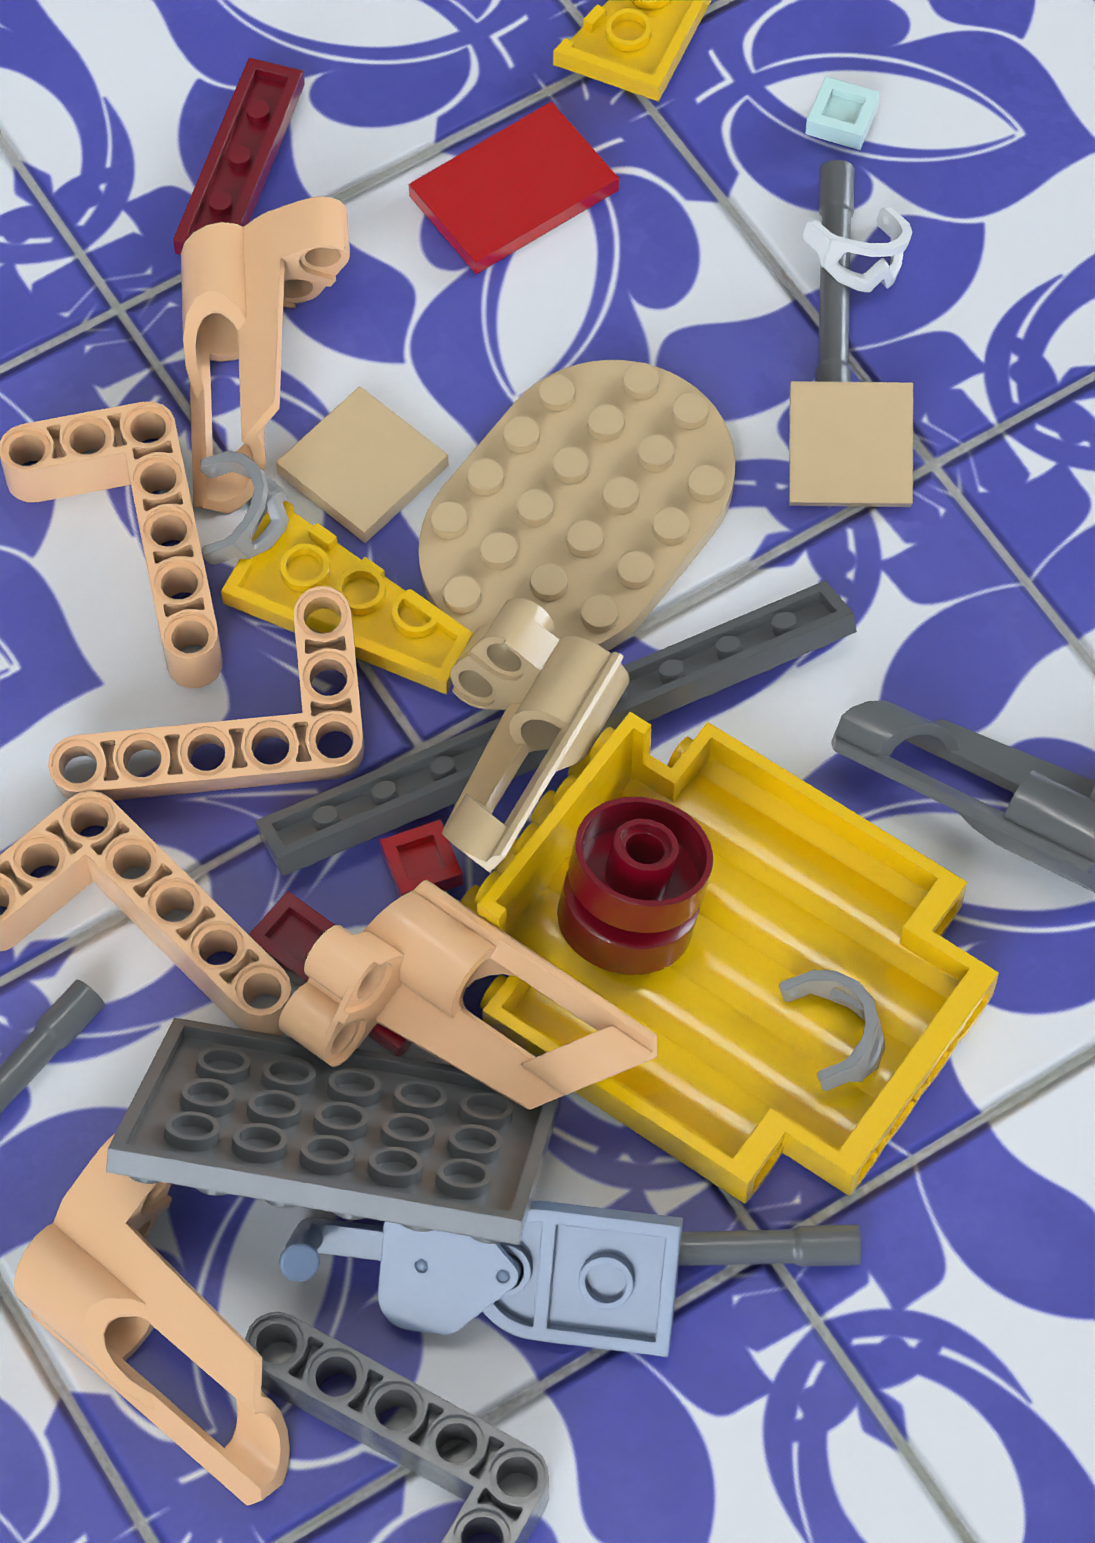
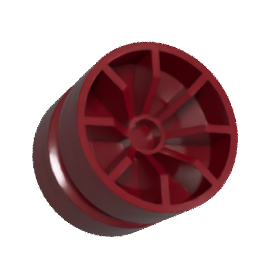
[557,797,713,975]

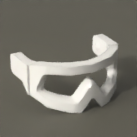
[803,207,912,292]

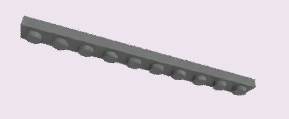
[255,580,857,876]

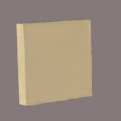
[789,381,913,507]
[276,386,449,543]

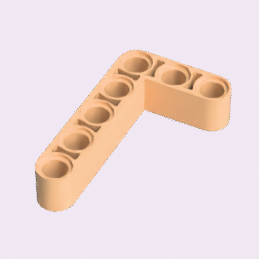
[0,401,223,688]
[48,586,364,801]
[0,791,292,1036]

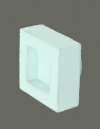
[805,76,880,150]

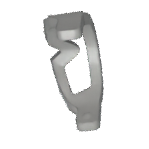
[200,450,289,565]
[779,969,885,1091]

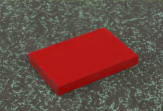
[408,101,619,274]

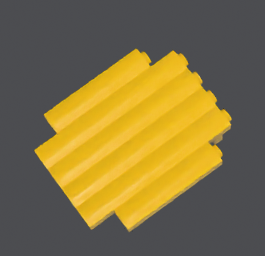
[460,712,999,1204]

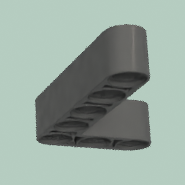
[245,1312,549,1543]

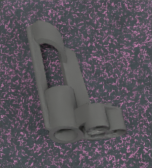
[831,700,1095,893]

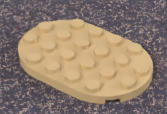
[419,360,735,651]

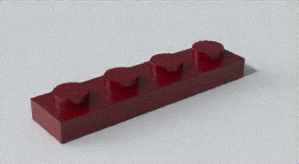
[173,58,305,255]

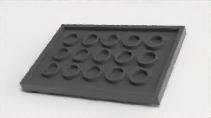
[106,1017,561,1245]

